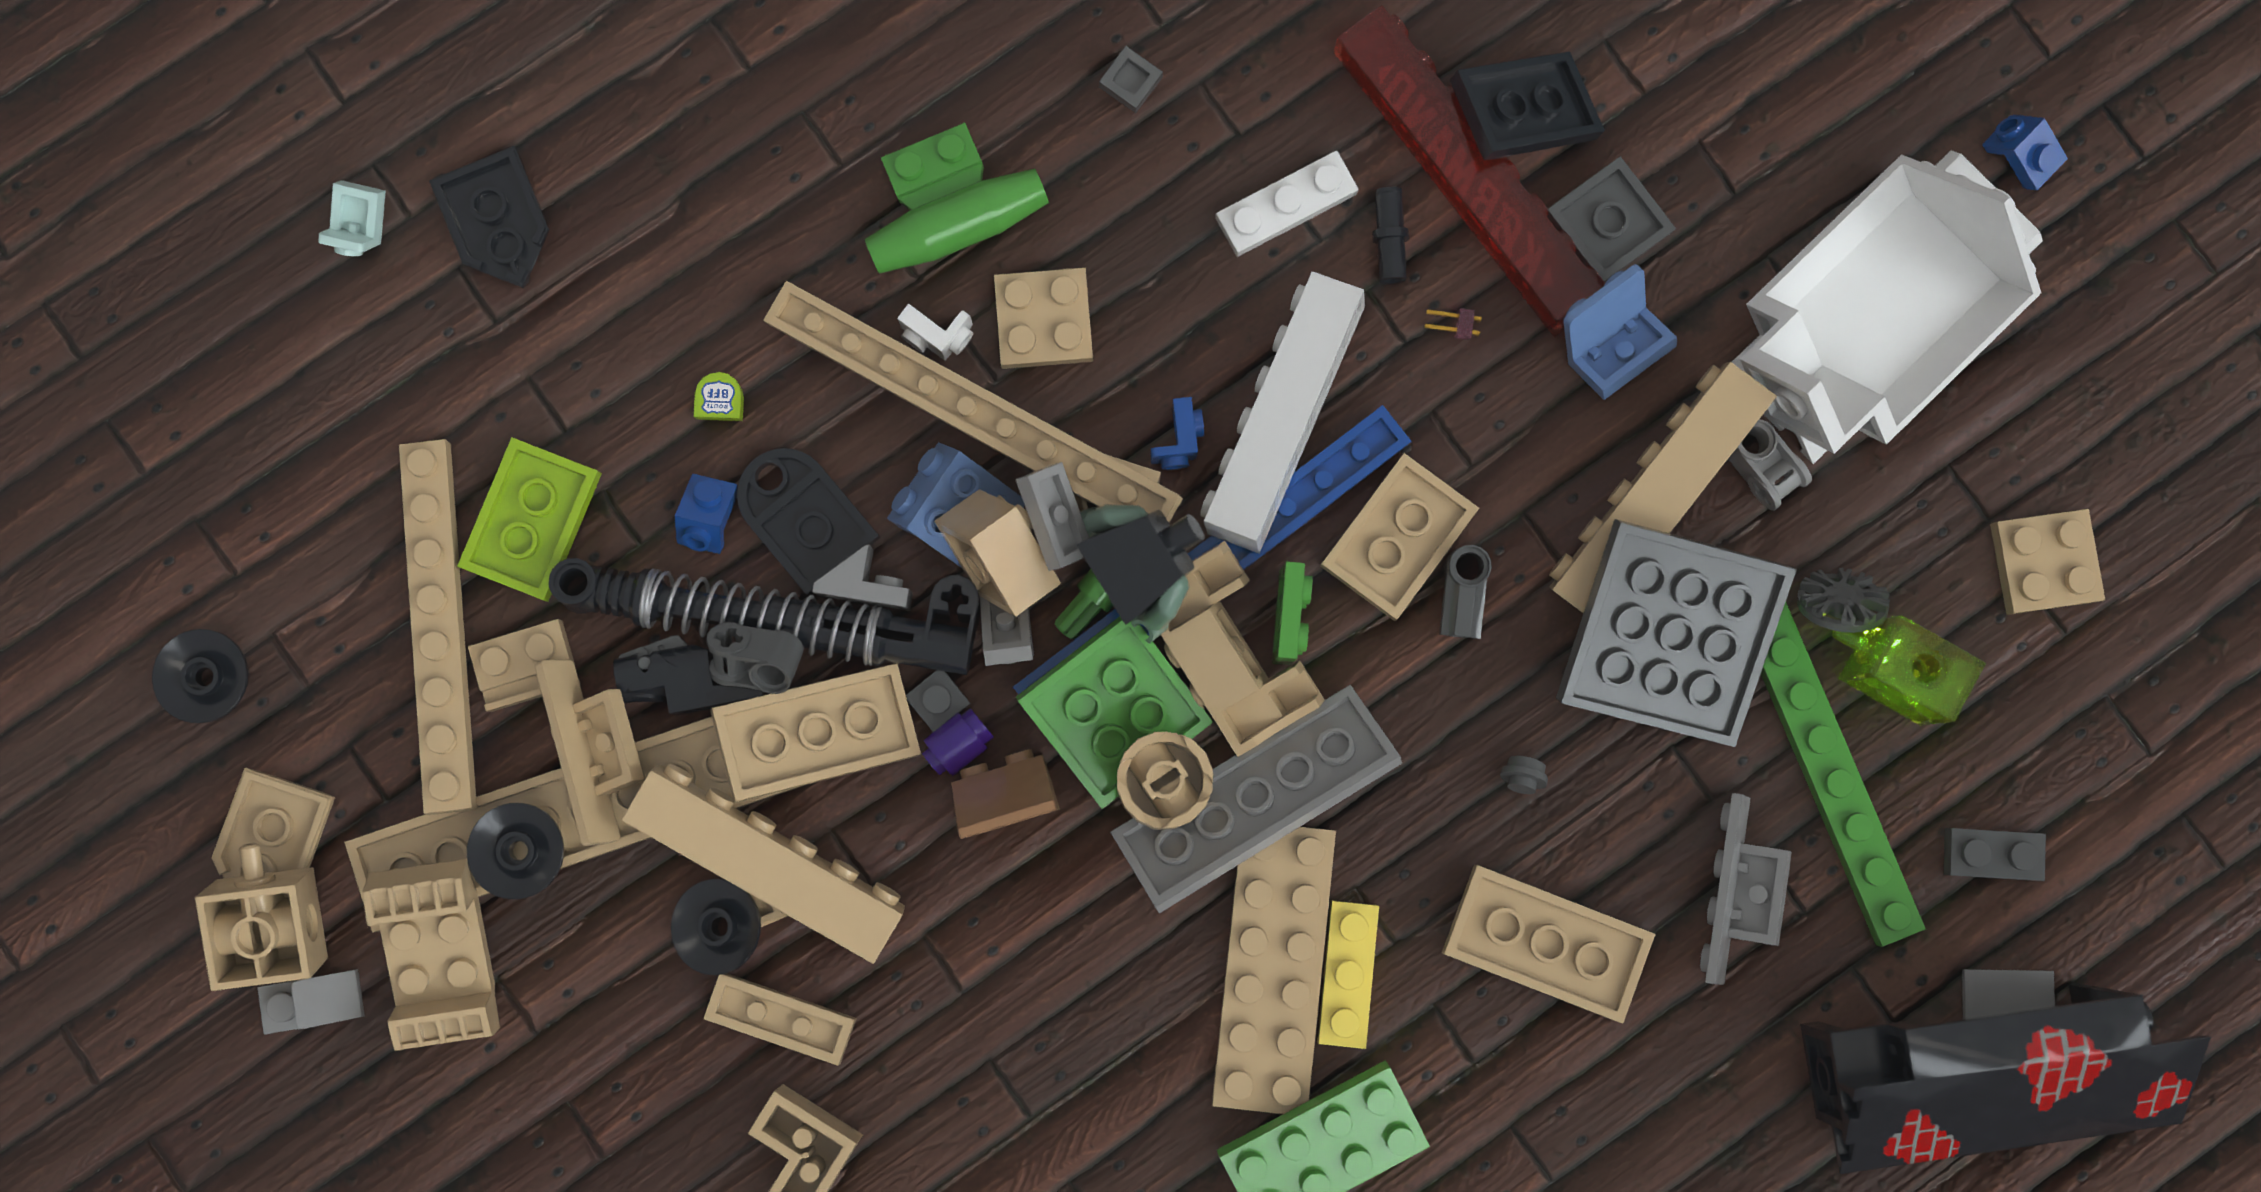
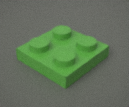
[1272,561,1313,665]

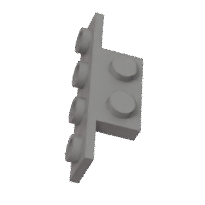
[1700,793,1792,985]

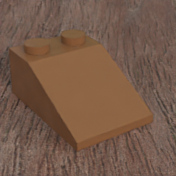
[951,749,1060,839]

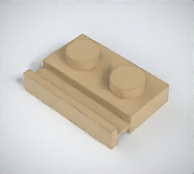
[468,619,581,712]

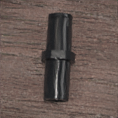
[1372,187,1409,284]

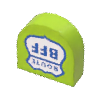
[694,372,744,421]

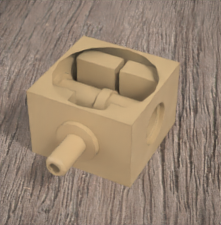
[195,843,328,991]

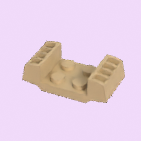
[362,859,500,1051]

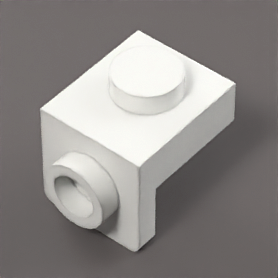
[897,304,973,361]

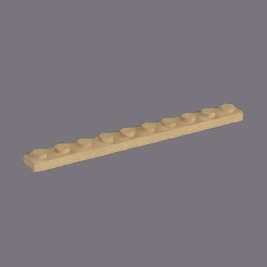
[763,281,1183,522]

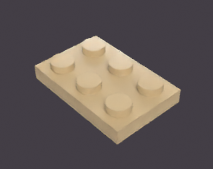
[1320,453,1479,621]

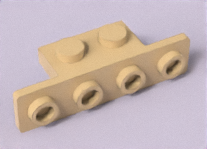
[535,660,645,846]

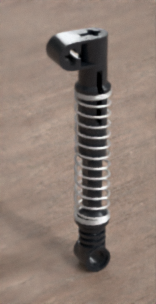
[549,558,980,675]

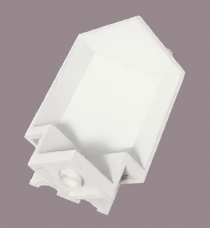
[1732,150,2043,464]

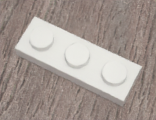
[1215,150,1359,257]

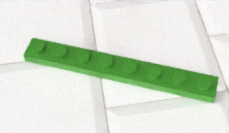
[1761,602,1926,947]

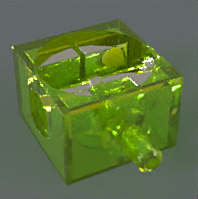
[1832,615,1986,725]

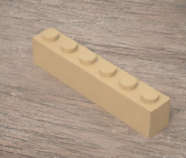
[1549,362,1777,613]
[622,763,905,964]

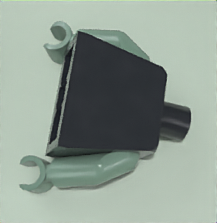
[1077,504,1204,644]

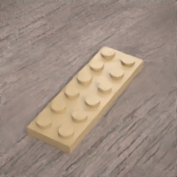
[1212,827,1336,1114]

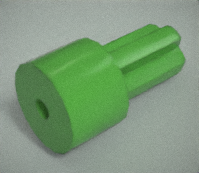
[1055,569,1114,640]

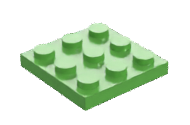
[1015,616,1213,809]

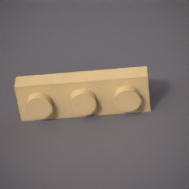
[703,973,856,1066]

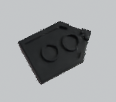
[429,146,550,289]

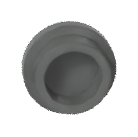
[1500,756,1548,794]

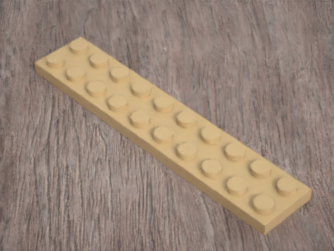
[345,716,804,933]

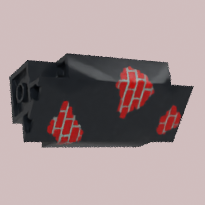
[1800,983,2211,1174]

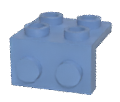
[1563,264,1677,400]
[887,442,1024,569]

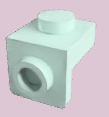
[318,180,386,256]

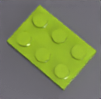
[457,437,602,602]

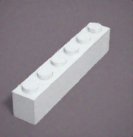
[1200,271,1365,553]

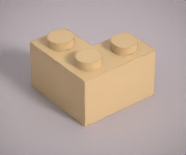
[748,1084,863,1192]

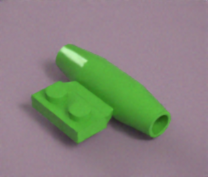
[864,123,1049,274]

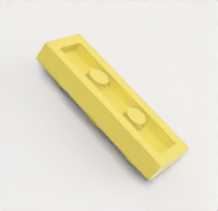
[1317,900,1379,1049]

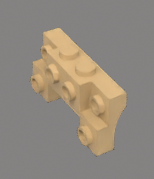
[1161,541,1325,757]

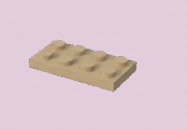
[711,663,921,803]
[1442,864,1655,1024]

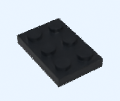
[1450,51,1605,161]

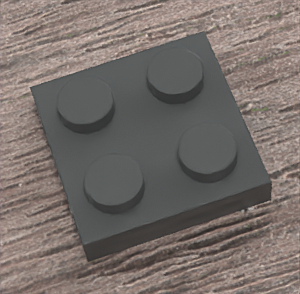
[1544,156,1676,286]

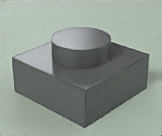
[1099,46,1163,113]
[906,670,971,732]

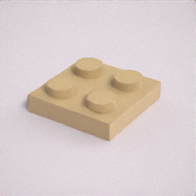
[994,268,1093,369]
[1990,509,2105,615]

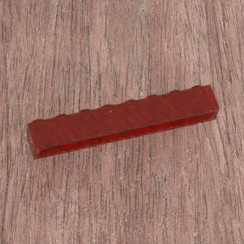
[1334,5,1604,338]

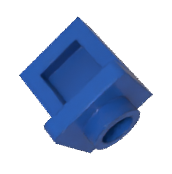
[1983,115,2068,191]
[1150,397,1204,470]
[675,473,738,554]

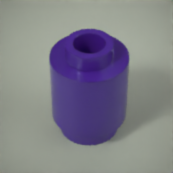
[922,708,994,776]

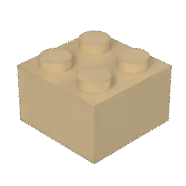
[934,489,1061,617]

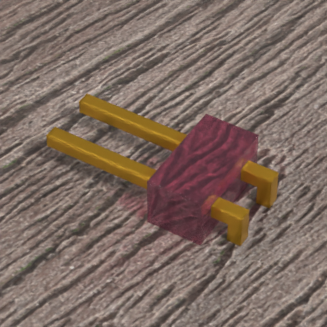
[1424,308,1482,340]

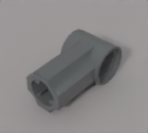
[1439,545,1492,639]

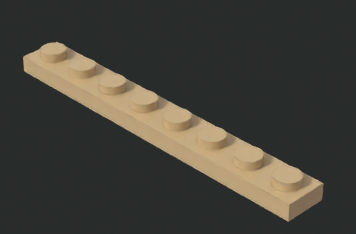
[399,439,477,815]

